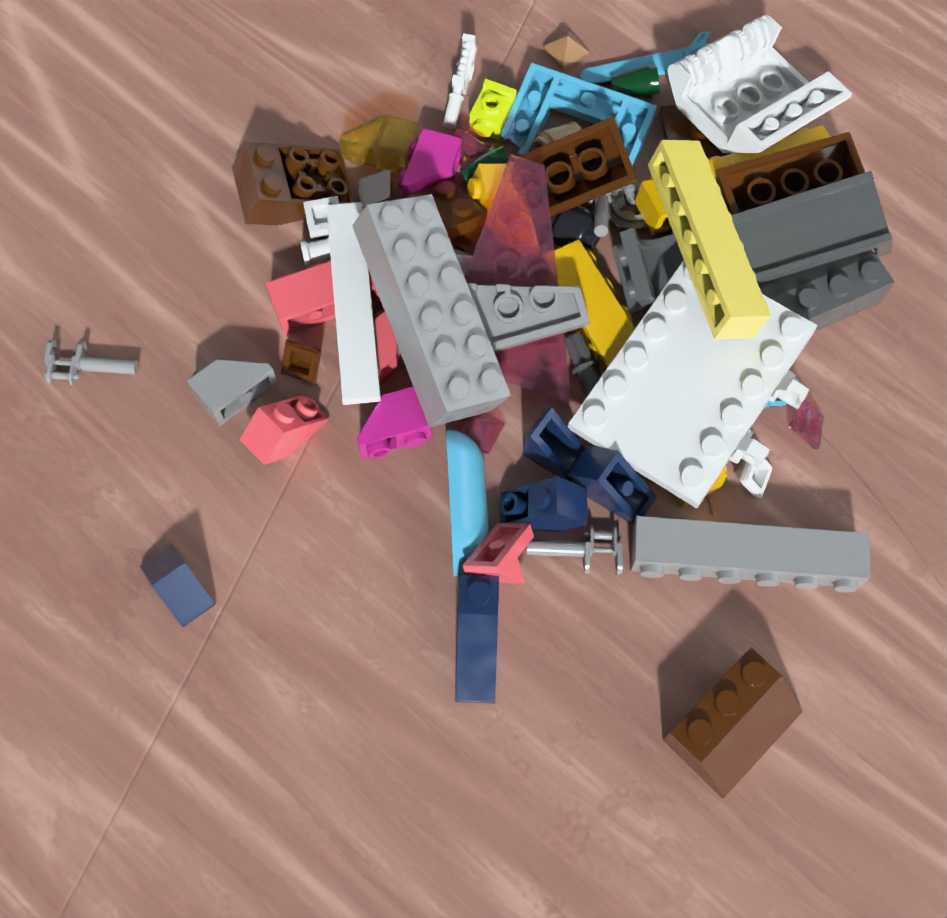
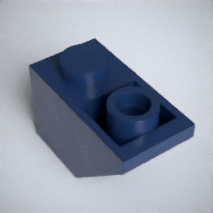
[500,476,587,532]

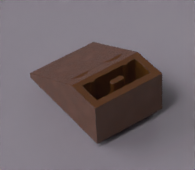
[232,141,354,226]

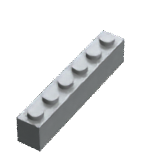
[631,516,871,592]

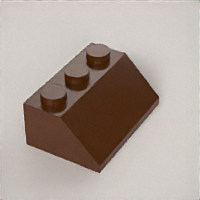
[515,117,638,222]
[663,647,803,799]

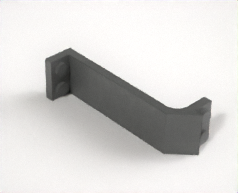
[612,171,893,314]

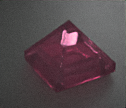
[454,128,495,161]
[788,400,824,449]
[459,413,505,455]

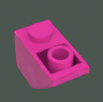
[398,128,462,198]
[357,387,432,459]

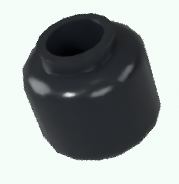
[548,205,601,250]

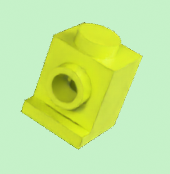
[469,79,517,141]

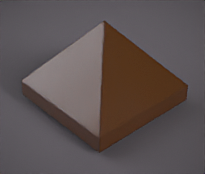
[281,339,322,384]

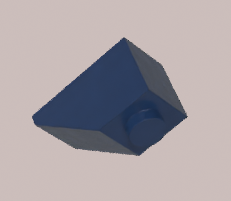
[567,445,657,525]

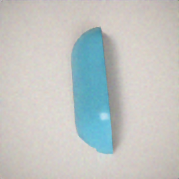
[446,430,489,577]

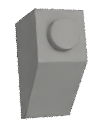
[187,360,278,427]

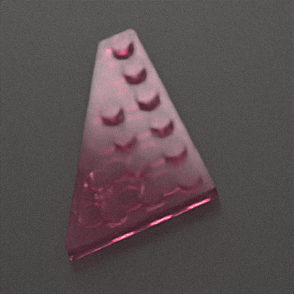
[465,154,571,404]

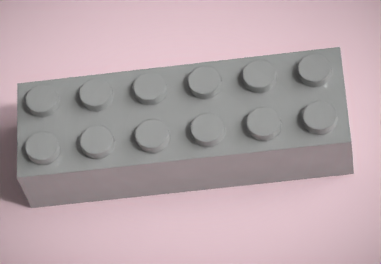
[352,194,511,428]

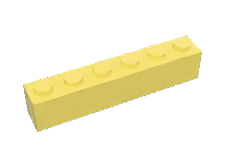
[648,140,771,339]

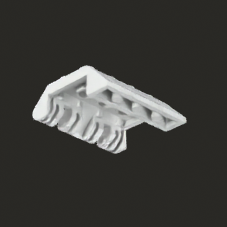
[668,15,852,153]

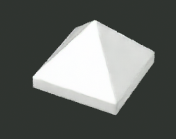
[735,459,772,499]

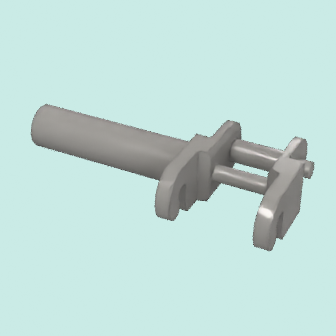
[581,188,624,237]
[43,339,138,386]
[526,526,623,575]

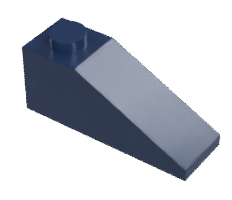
[455,575,499,704]

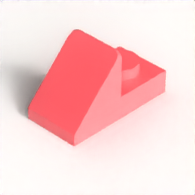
[463,523,534,584]

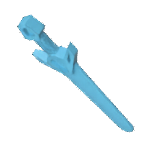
[580,31,711,84]

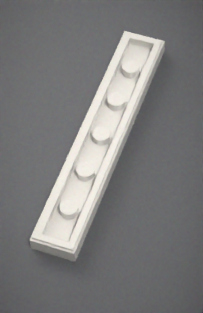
[326,202,381,405]

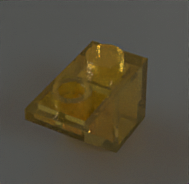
[339,114,418,173]

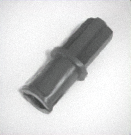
[564,332,601,398]

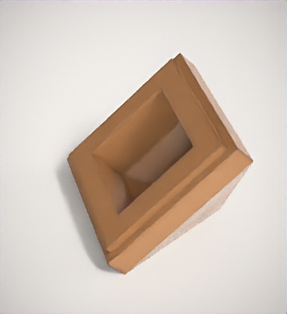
[543,31,589,70]

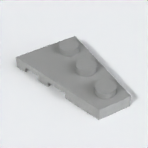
[467,283,590,352]

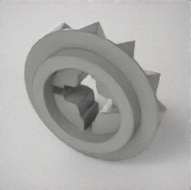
[609,182,648,230]

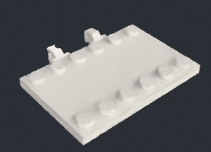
[568,261,817,508]

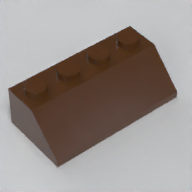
[715,132,865,215]

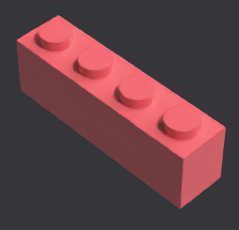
[266,261,381,335]

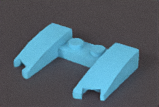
[500,63,657,167]

